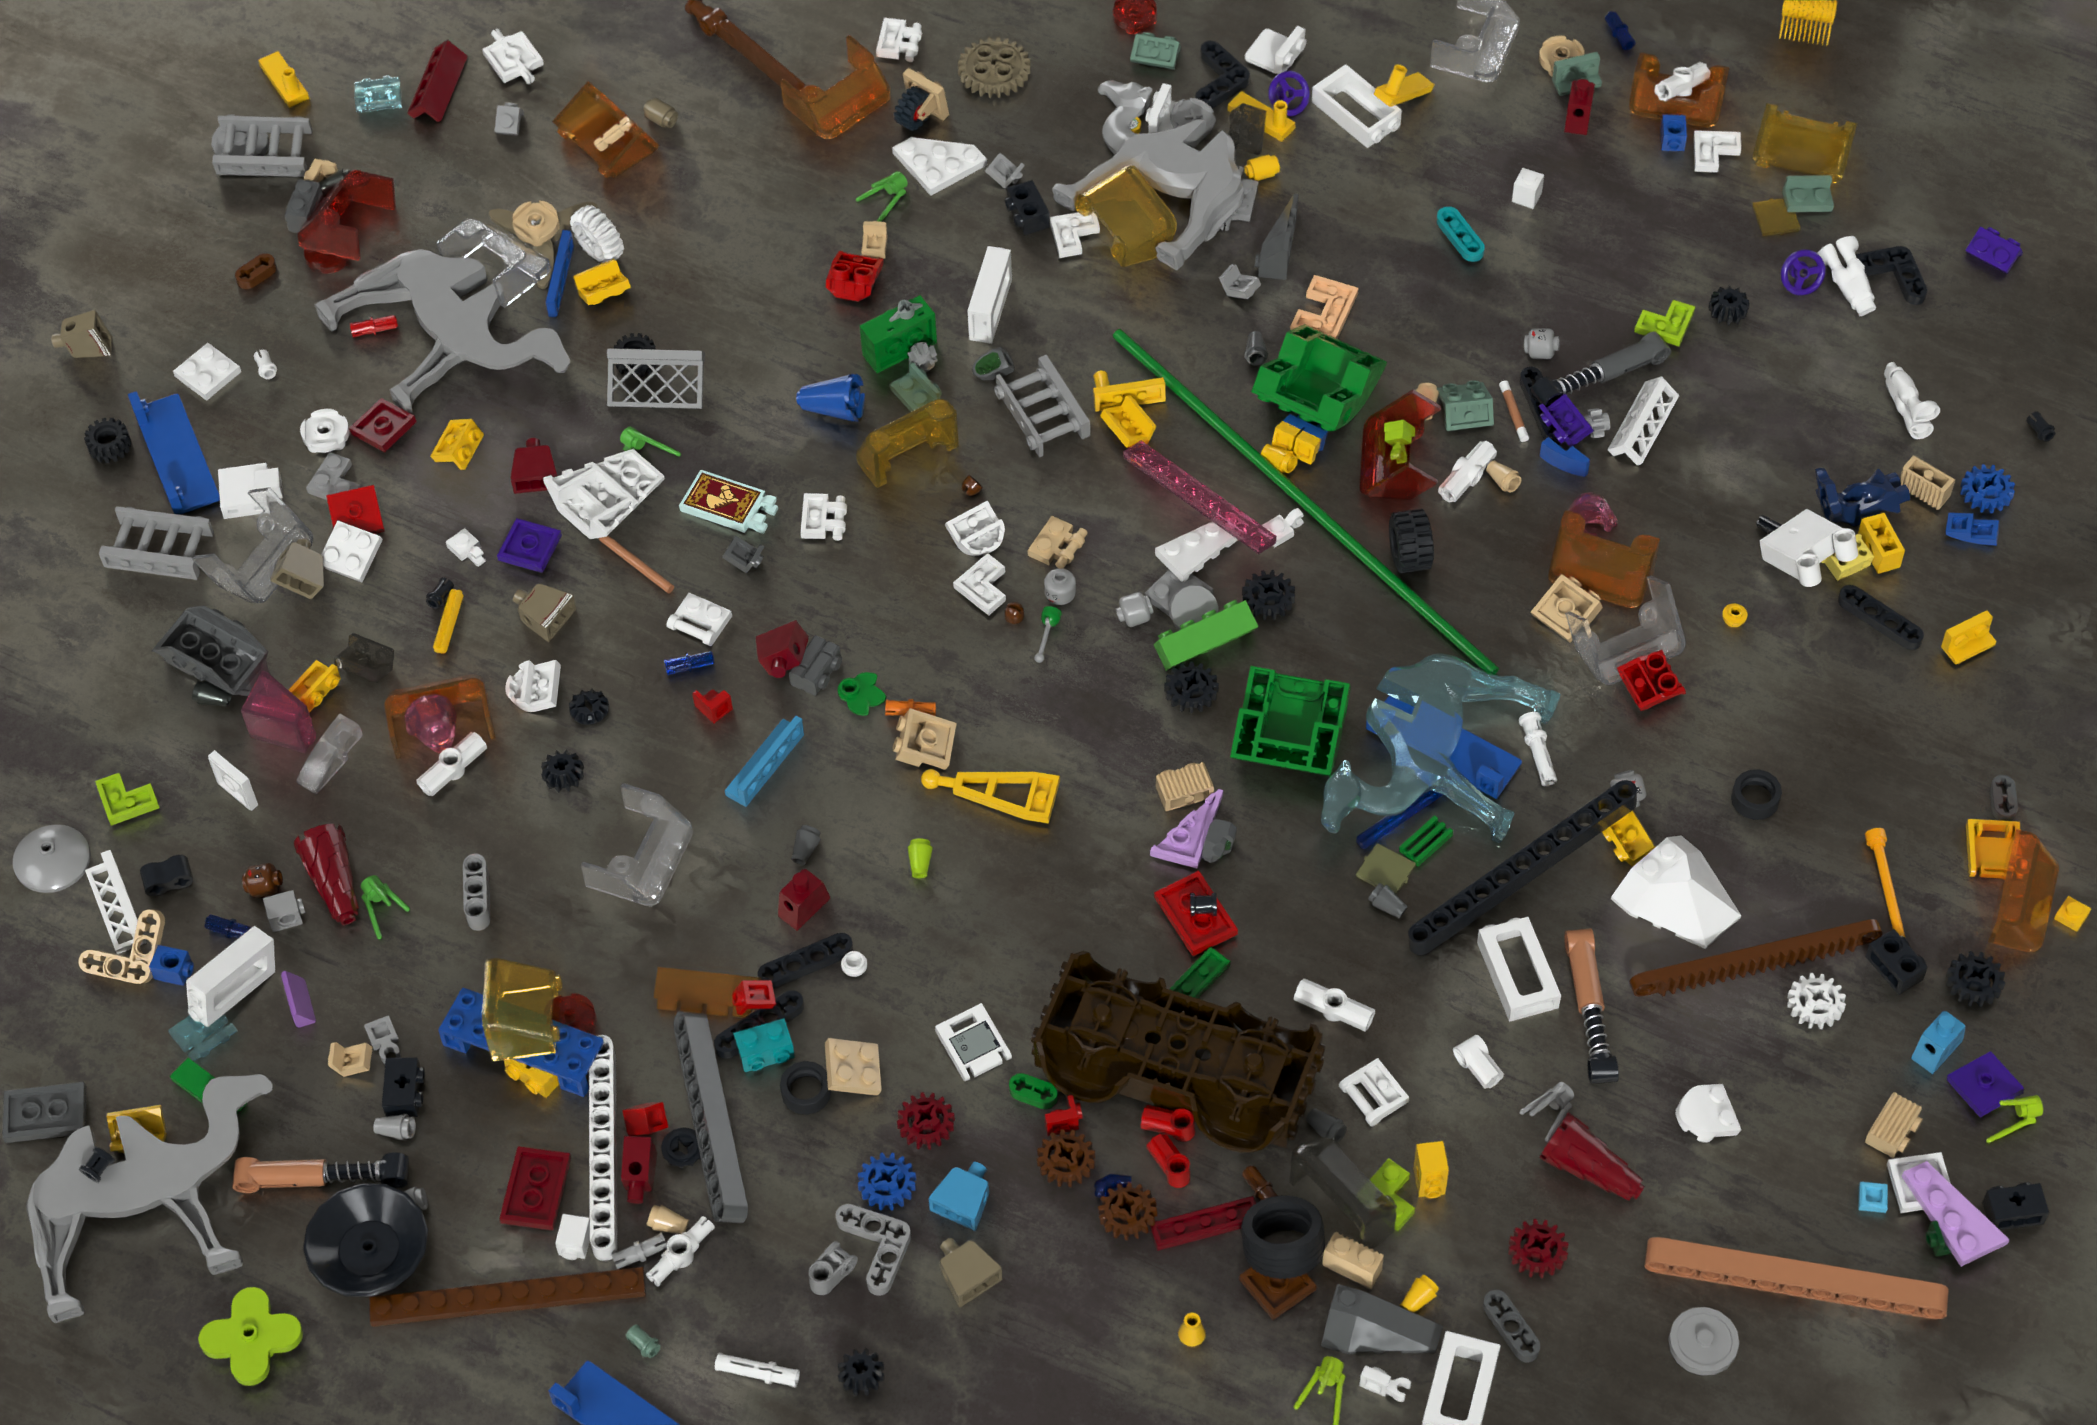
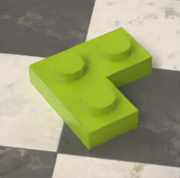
[1634,300,1695,347]
[95,773,160,826]
[1355,1158,1415,1231]

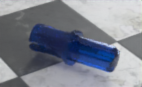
[1605,11,1636,51]
[664,651,714,675]
[204,915,252,939]

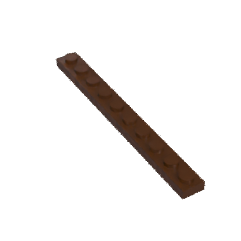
[370,1267,646,1327]

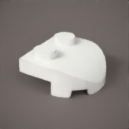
[945,501,1005,556]
[505,660,561,712]
[1676,1084,1741,1142]

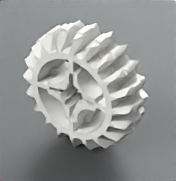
[570,205,624,263]

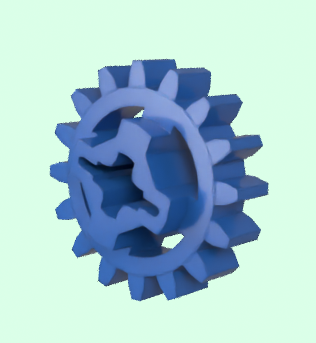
[1960,464,2015,513]
[858,1153,916,1211]

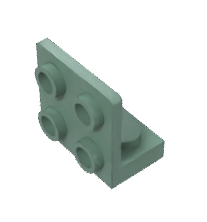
[1437,380,1494,431]

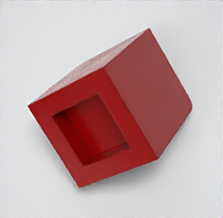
[692,689,733,724]
[622,1102,669,1136]

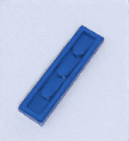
[546,230,574,317]

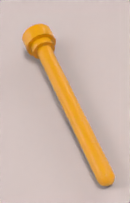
[1865,828,1906,938]

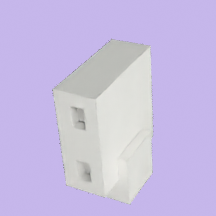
[218,463,283,519]

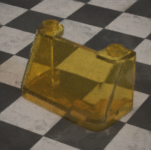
[1752,103,1857,183]
[1074,165,1177,267]
[856,399,959,488]
[482,958,562,1062]

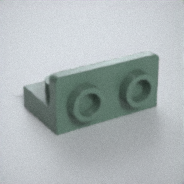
[1130,32,1181,70]
[1552,52,1602,96]
[1782,175,1834,212]
[890,363,942,420]

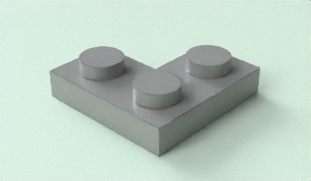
[306,452,361,500]

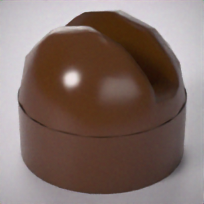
[962,475,983,496]
[1004,602,1024,624]

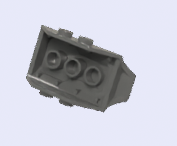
[152,605,272,698]

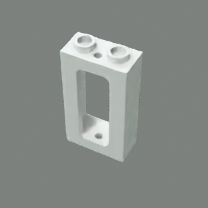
[1312,64,1402,148]
[968,246,1012,344]
[1477,917,1561,1022]
[186,926,275,1027]
[1422,1331,1500,1425]

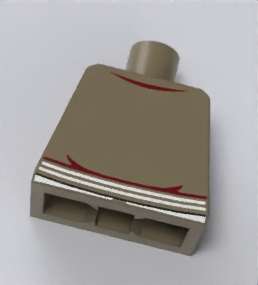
[51,310,113,358]
[513,584,576,642]

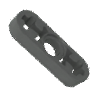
[1483,1290,1540,1362]

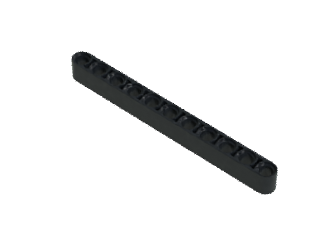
[1408,780,1637,955]

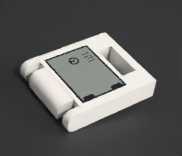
[935,1003,1012,1081]

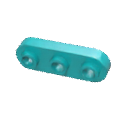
[1436,207,1485,262]

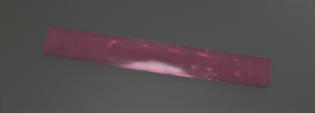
[1124,441,1277,554]

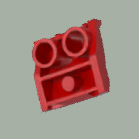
[825,251,884,302]
[1617,649,1686,711]

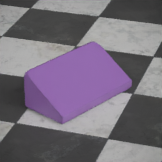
[281,971,316,1028]

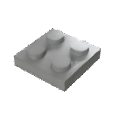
[1144,570,1214,617]

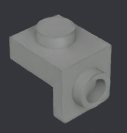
[494,103,524,136]
[985,153,1025,189]
[1220,264,1261,299]

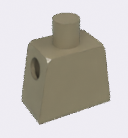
[270,539,324,599]
[940,1238,1003,1308]

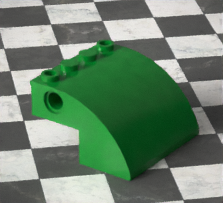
[1251,324,1387,431]
[1230,666,1351,776]

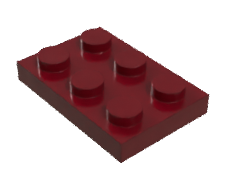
[499,1146,571,1230]

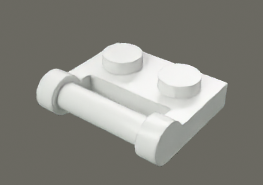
[667,593,732,646]
[1339,1058,1409,1126]

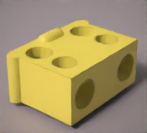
[1822,534,1874,581]

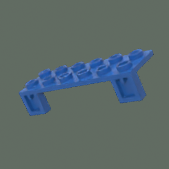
[128,391,220,515]
[1366,692,1522,799]
[438,988,604,1097]
[549,1361,680,1425]

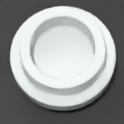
[841,951,867,977]

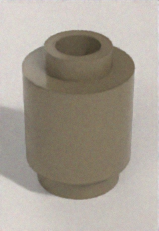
[643,98,678,128]

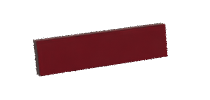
[1150,1195,1256,1251]

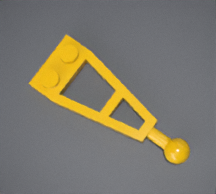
[921,769,1060,824]

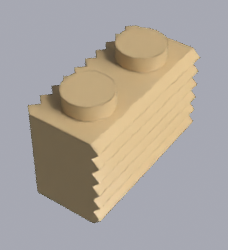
[1900,455,1956,510]
[1156,762,1214,811]
[1865,1092,1923,1158]
[1322,1232,1384,1289]

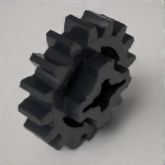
[1242,570,1295,620]
[1164,662,1219,713]
[1946,951,2005,1007]

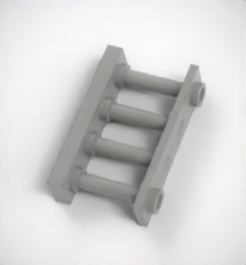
[212,114,312,177]
[994,354,1090,457]
[99,506,214,580]

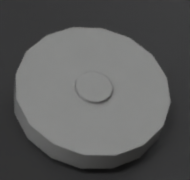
[211,126,269,156]
[1668,1307,1739,1376]

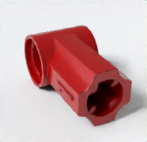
[1141,1105,1195,1142]
[1147,1134,1190,1188]

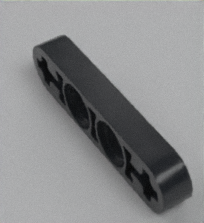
[1520,366,1561,445]
[1838,585,1924,650]
[757,933,853,989]
[714,990,804,1059]

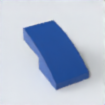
[1540,437,1590,477]
[1946,513,1999,546]

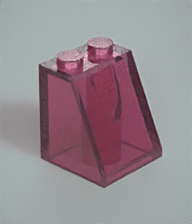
[241,670,316,753]

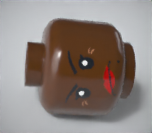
[242,863,283,898]

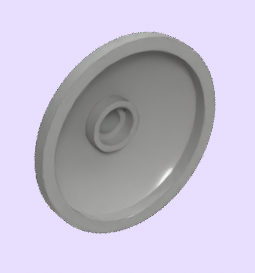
[13,825,90,893]

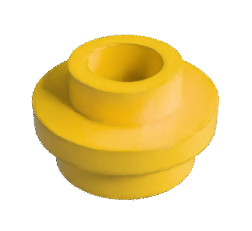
[1722,603,1748,627]

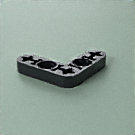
[1195,41,1250,109]
[1845,246,1928,305]

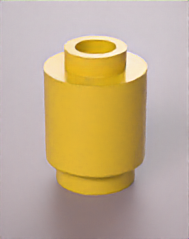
[1244,154,1280,181]

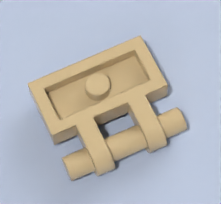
[1028,516,1088,569]

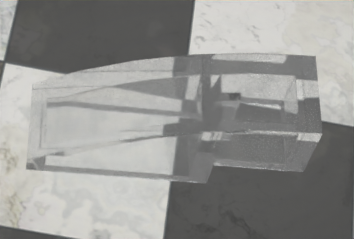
[296,714,363,795]

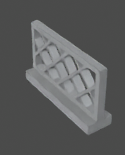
[607,349,705,409]

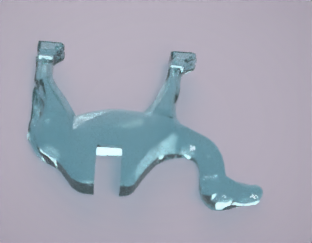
[1321,653,1561,843]

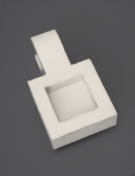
[1260,508,1304,548]
[446,528,486,567]
[1360,1366,1411,1402]

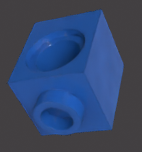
[1660,115,1687,151]
[149,945,194,986]

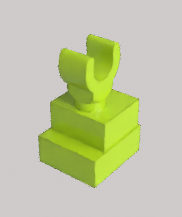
[1384,420,1415,464]

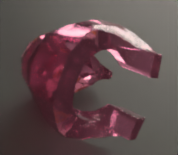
[1564,492,1618,551]
[405,694,457,755]

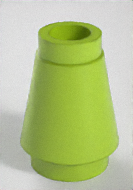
[907,838,933,879]

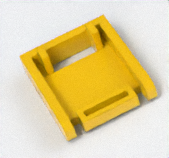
[1966,819,2023,880]

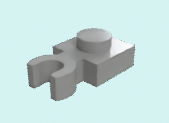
[364,1015,401,1064]

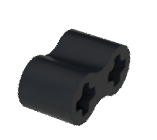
[140,855,193,896]

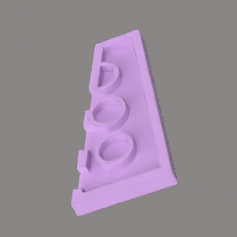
[1902,1161,2010,1266]

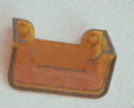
[1629,52,1730,127]
[552,81,660,179]
[1548,510,1660,608]

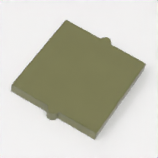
[1356,843,1416,895]

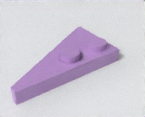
[1150,789,1223,869]

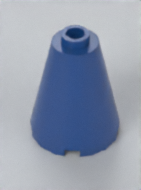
[796,374,865,422]

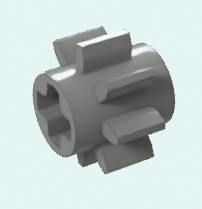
[908,342,938,372]
[1583,408,1610,439]

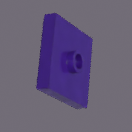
[497,518,562,573]
[1947,1051,2024,1117]

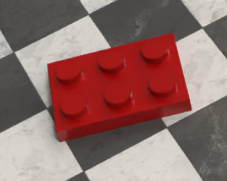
[1154,871,1238,956]

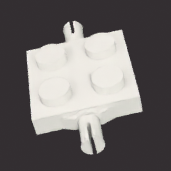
[483,29,544,84]

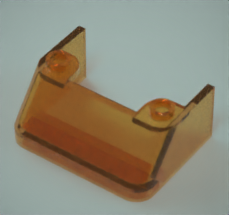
[781,35,891,139]
[384,674,495,759]

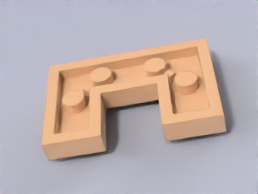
[1290,275,1358,339]

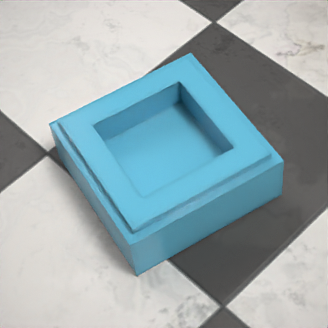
[1859,1182,1888,1213]

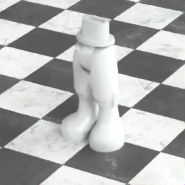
[1817,236,1876,316]
[1884,362,1940,439]

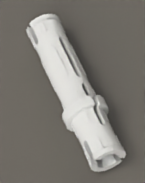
[715,1353,800,1387]

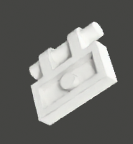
[876,18,922,62]
[801,493,847,540]

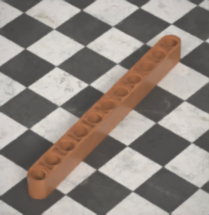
[1644,1237,1949,1319]

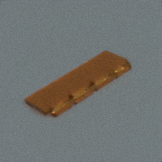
[654,967,762,1018]

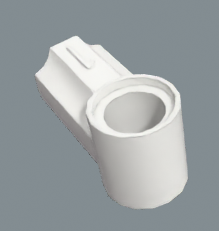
[1453,1035,1504,1089]

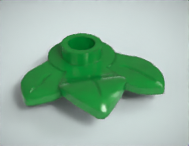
[837,672,887,716]

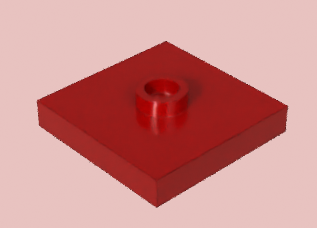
[326,485,385,534]

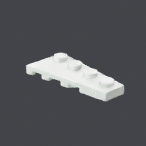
[1155,511,1249,583]

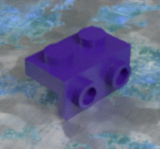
[1965,226,2023,274]
[1539,394,1594,447]

